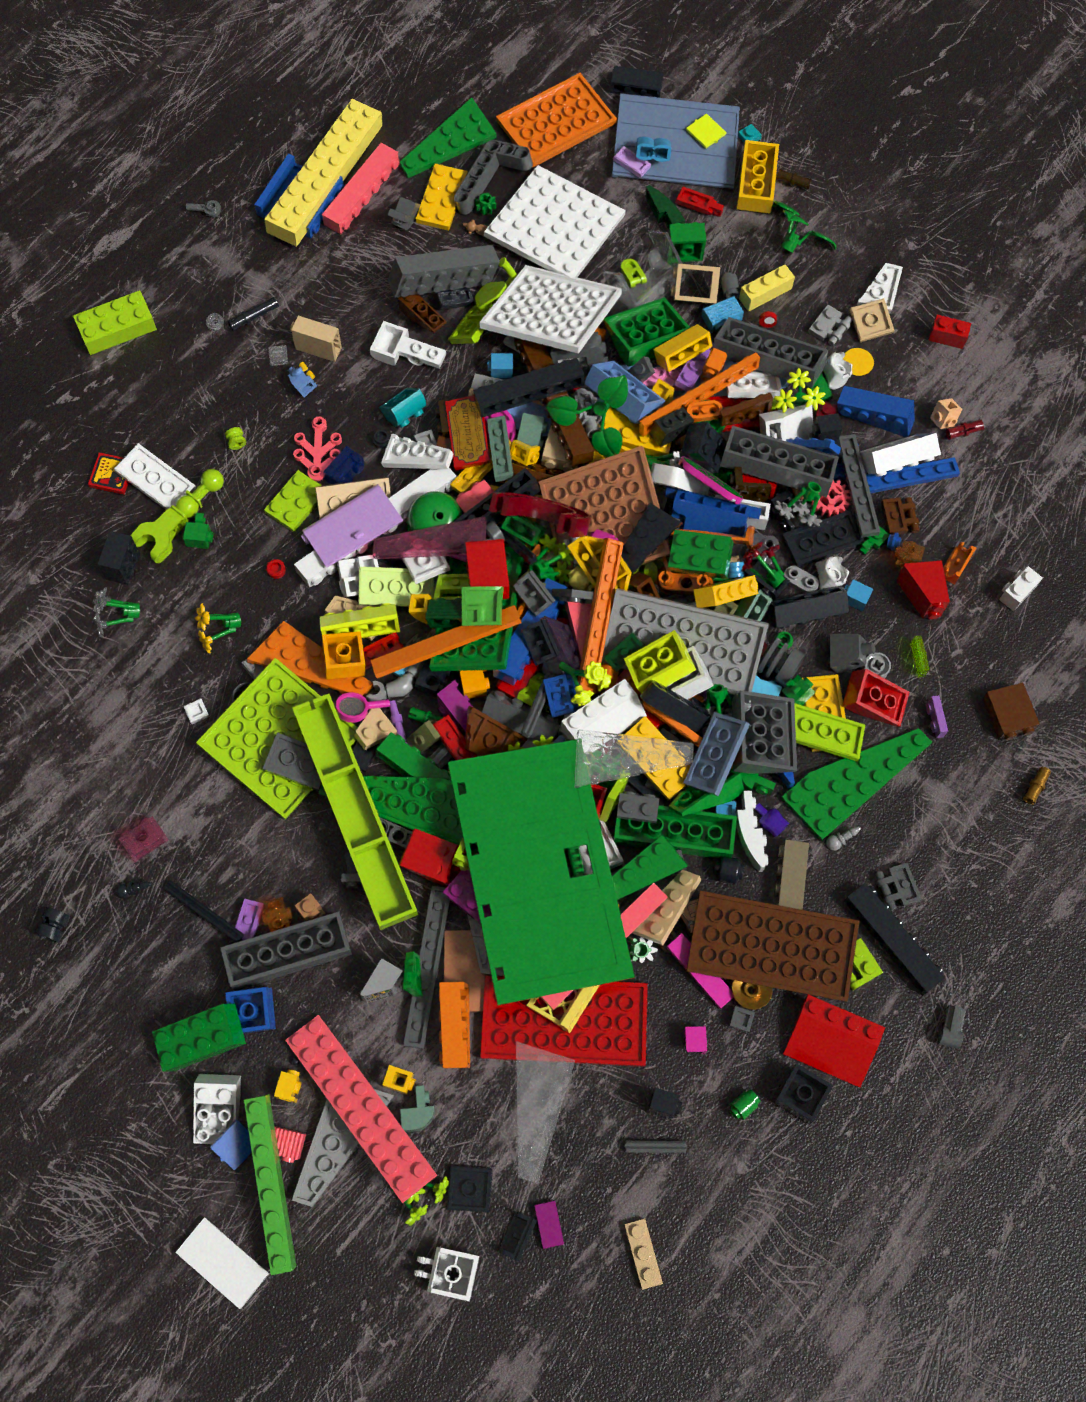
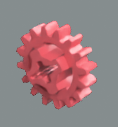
[811,480,851,518]

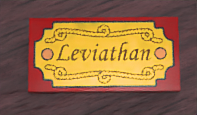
[445,395,491,470]

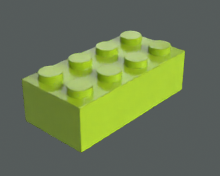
[73,290,157,355]

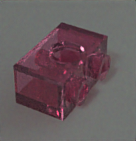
[119,816,169,862]

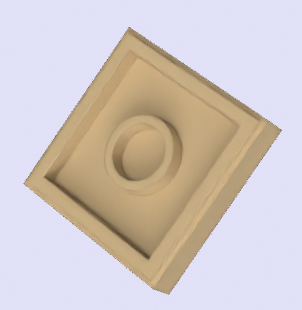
[850,298,894,342]

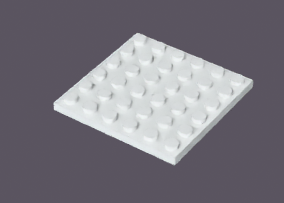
[484,165,626,277]
[480,265,622,354]

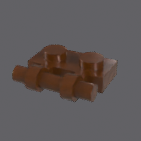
[881,497,920,534]

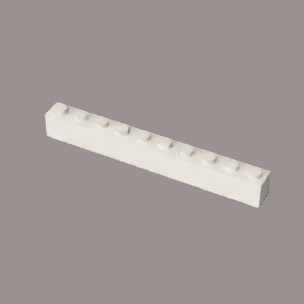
[294,468,456,588]

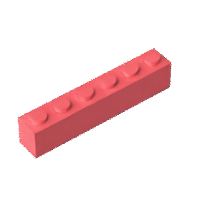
[322,143,399,234]

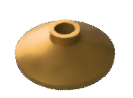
[732,981,772,1010]

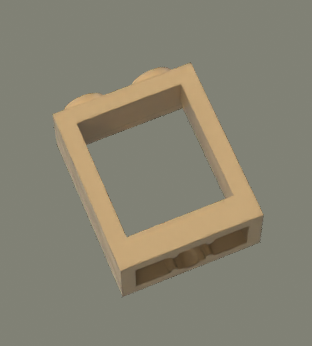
[671,264,720,304]

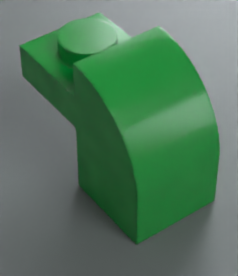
[739,772,776,796]

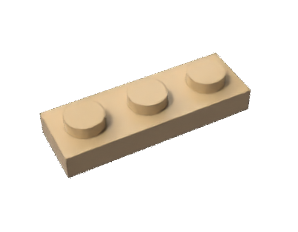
[624,1219,663,1290]

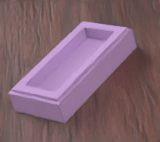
[613,146,651,178]

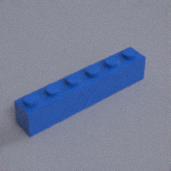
[493,578,567,686]

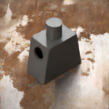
[830,634,876,674]

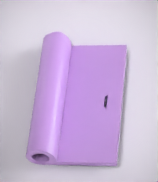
[301,484,403,568]

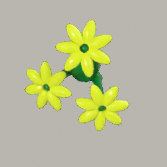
[774,368,825,413]

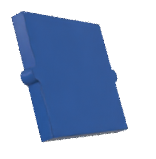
[210,1119,252,1171]

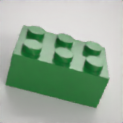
[668,530,734,579]

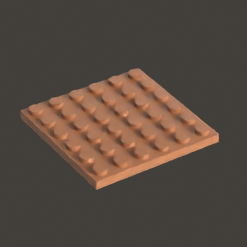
[539,446,671,588]

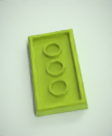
[794,703,865,761]

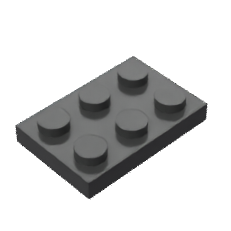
[263,733,321,791]

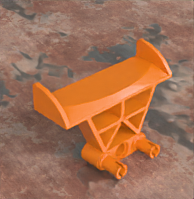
[659,525,755,595]

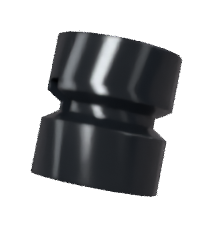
[34,907,70,943]

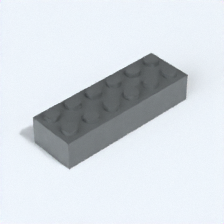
[388,245,500,297]
[714,317,828,388]
[720,426,839,497]
[220,912,352,991]

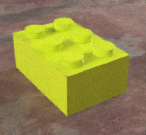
[624,630,696,694]

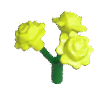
[559,661,612,706]

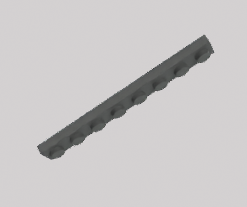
[403,886,450,1049]

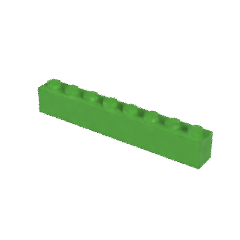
[244,1094,296,1275]

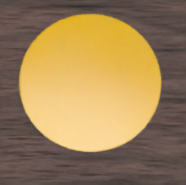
[843,348,874,376]

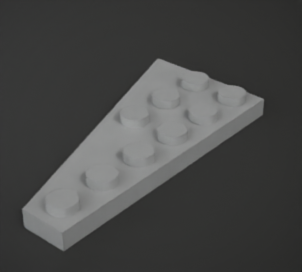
[292,1089,394,1207]

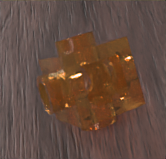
[894,541,925,568]
[262,897,293,932]

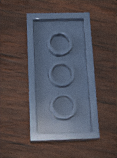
[683,712,750,796]

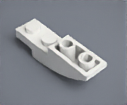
[735,791,768,872]

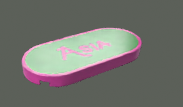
[678,456,744,504]

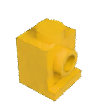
[382,1065,416,1095]
[274,1069,301,1103]

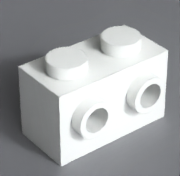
[999,566,1043,611]

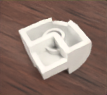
[337,554,379,597]

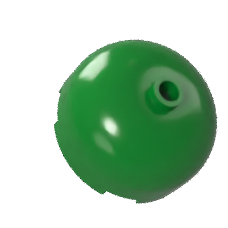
[406,491,463,546]

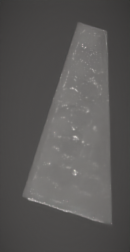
[574,729,693,788]
[516,1041,575,1184]

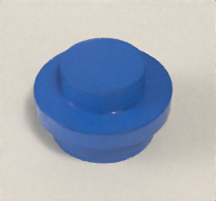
[887,533,901,551]

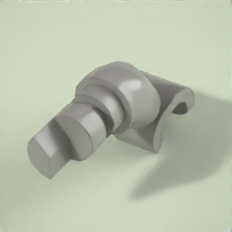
[365,663,423,702]

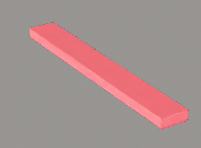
[540,883,668,1010]

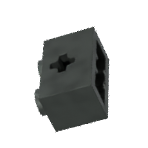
[650,407,694,447]

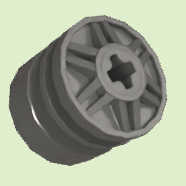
[757,637,806,688]

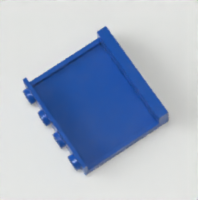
[254,154,345,238]

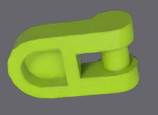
[621,259,647,288]

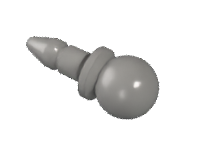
[826,827,861,851]

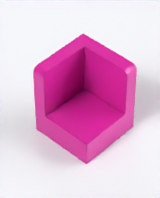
[683,1026,707,1054]

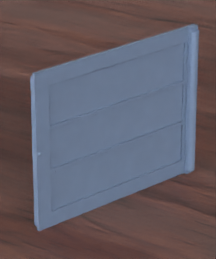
[612,93,740,189]

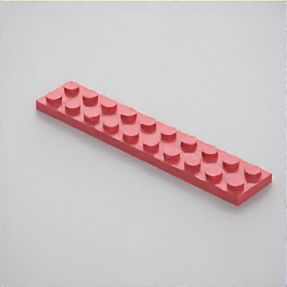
[285,1015,437,1203]

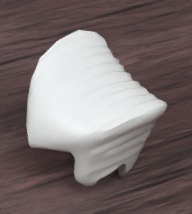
[823,352,852,390]
[815,556,849,590]

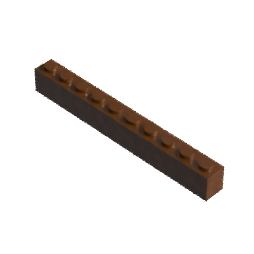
[511,336,594,467]

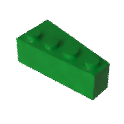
[612,834,688,900]

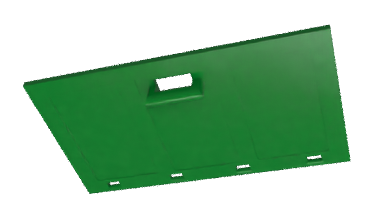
[448,739,635,1006]

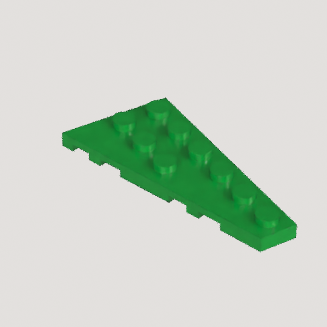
[399,98,497,178]

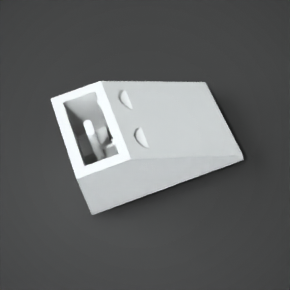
[759,405,813,441]
[193,1074,241,1144]

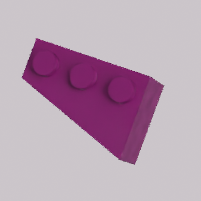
[437,680,478,739]

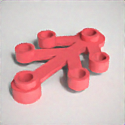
[293,417,342,482]

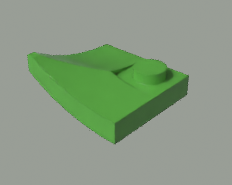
[462,586,504,626]

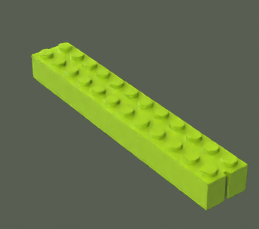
[292,694,418,930]

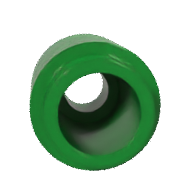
[729,1089,760,1120]

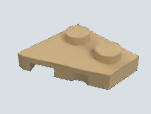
[354,708,397,750]

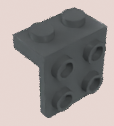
[617,791,659,823]

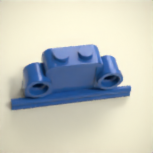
[665,486,762,537]

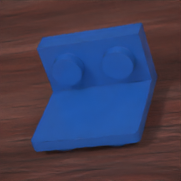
[543,674,583,718]

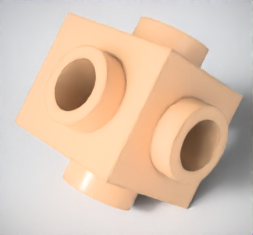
[930,398,962,429]

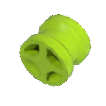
[225,427,247,450]

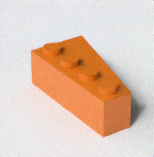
[439,982,470,1069]

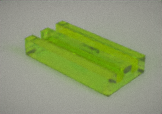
[910,635,930,678]

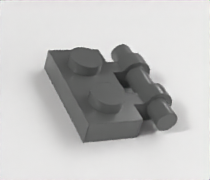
[875,863,922,911]

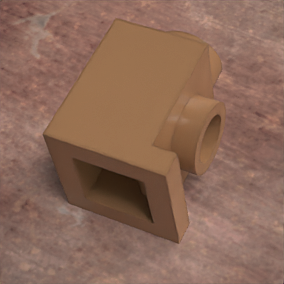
[295,893,325,921]

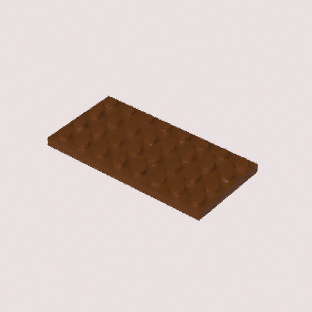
[686,891,859,1002]

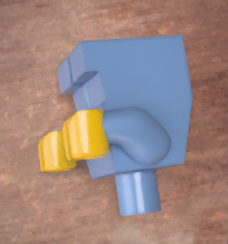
[288,362,317,397]

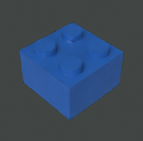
[226,987,276,1034]

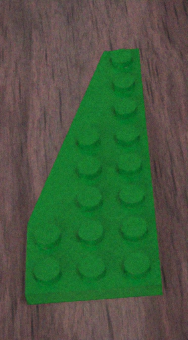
[781,728,932,841]
[319,775,466,845]

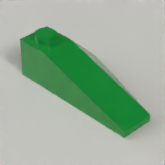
[669,769,744,816]

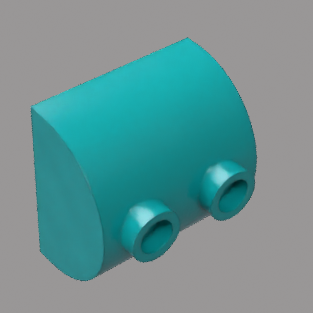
[379,387,426,428]

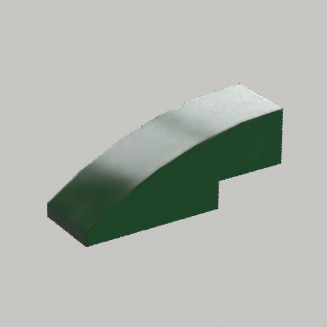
[645,185,685,230]

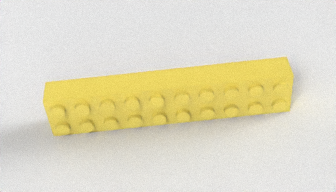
[265,99,382,247]

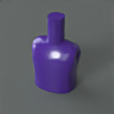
[755,803,789,837]

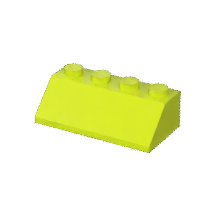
[320,603,400,638]

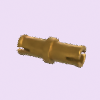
[1023,766,1051,805]

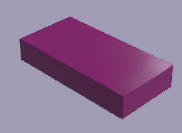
[534,1201,564,1249]

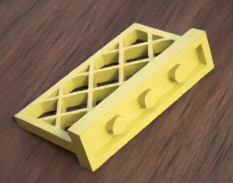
[527,985,599,1034]

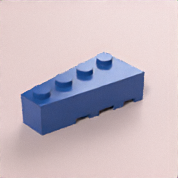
[837,386,915,437]

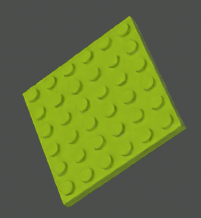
[196,658,358,820]

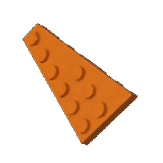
[247,621,373,697]

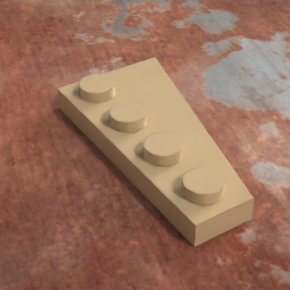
[315,477,391,519]
[632,870,701,945]

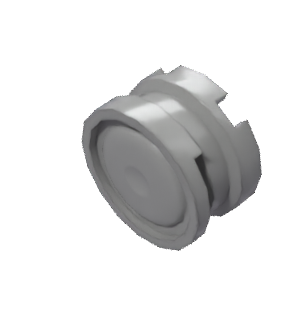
[862,653,891,678]

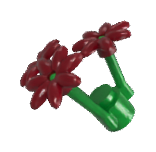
[742,542,785,589]

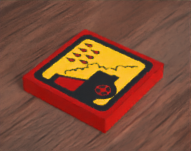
[88,453,129,495]

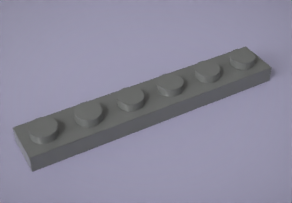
[839,434,880,538]

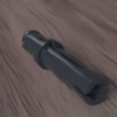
[227,297,279,331]

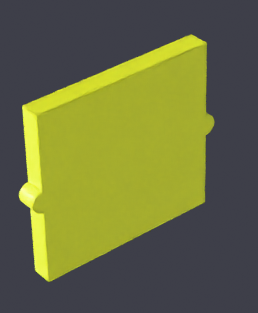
[686,114,727,149]

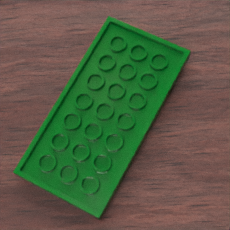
[429,542,526,671]

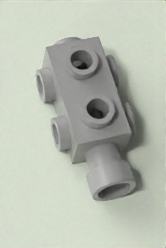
[571,388,602,438]

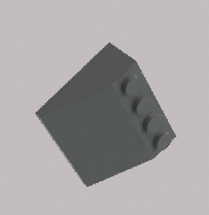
[731,690,797,774]

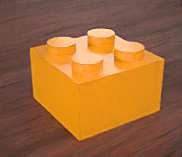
[322,631,365,680]

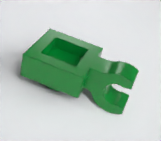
[859,526,890,555]

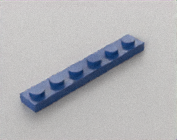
[866,457,960,493]

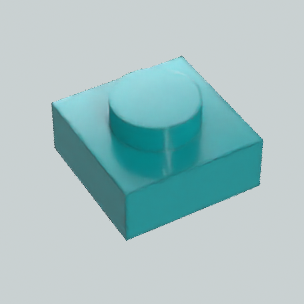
[738,124,762,144]

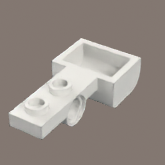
[370,321,446,369]

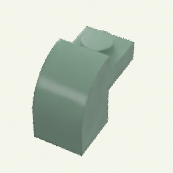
[400,1085,435,1132]

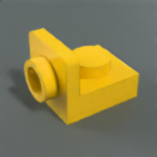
[510,440,540,466]

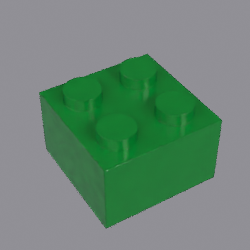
[667,222,706,262]

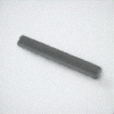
[521,672,555,738]

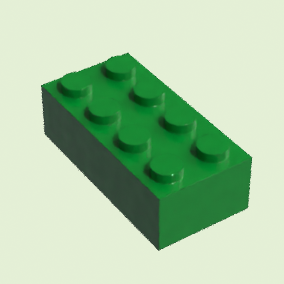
[152,1004,246,1072]

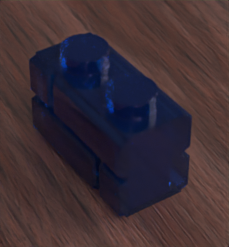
[323,446,364,485]

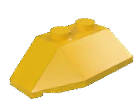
[567,536,632,606]

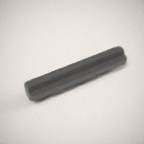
[625,1140,687,1153]

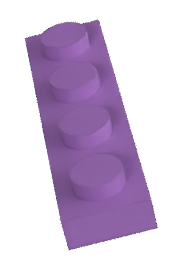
[674,342,714,392]

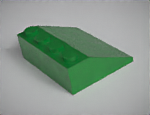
[603,297,690,367]

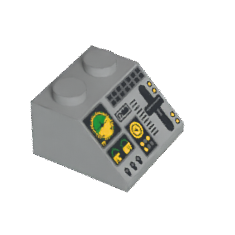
[360,958,404,1003]

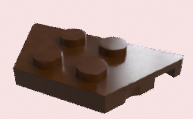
[465,706,528,756]

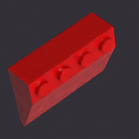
[783,994,885,1088]

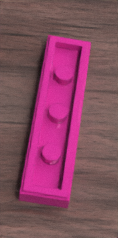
[666,933,733,1009]

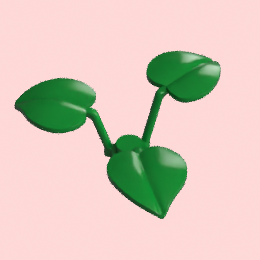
[772,200,837,253]
[547,375,628,457]

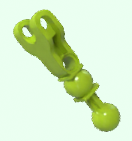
[131,469,224,563]

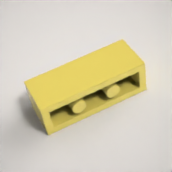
[739,265,795,312]

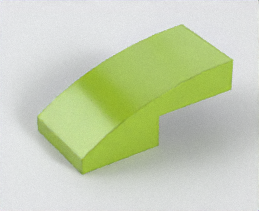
[517,672,544,706]

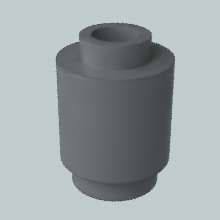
[720,273,740,299]

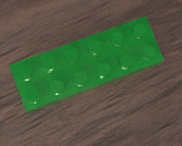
[613,802,737,859]

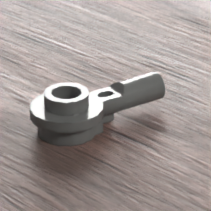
[186,200,221,217]

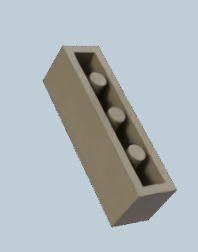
[773,840,809,910]

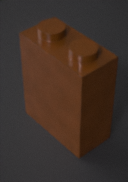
[982,682,1040,740]

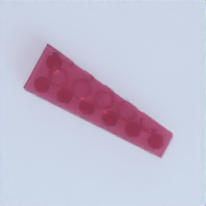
[373,517,487,559]

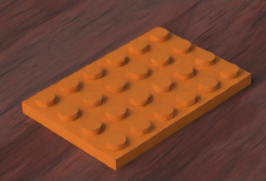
[496,73,617,168]

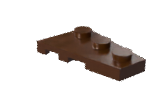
[719,393,773,426]

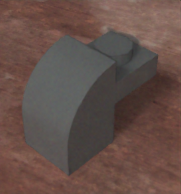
[388,197,421,230]

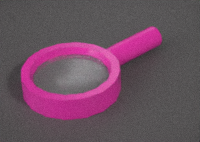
[335,692,390,723]

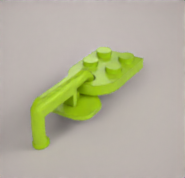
[448,257,517,344]

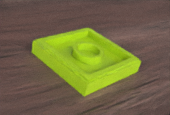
[599,770,630,822]

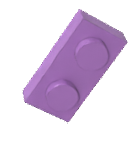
[926,695,948,738]
[235,899,264,941]

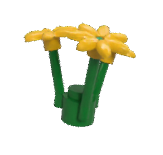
[195,603,241,653]

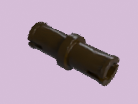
[776,169,812,190]

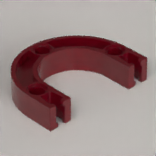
[489,492,592,538]

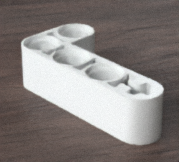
[650,463,710,496]

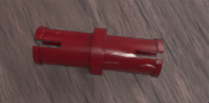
[946,419,984,440]

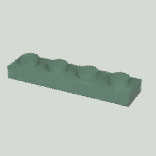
[487,416,514,482]

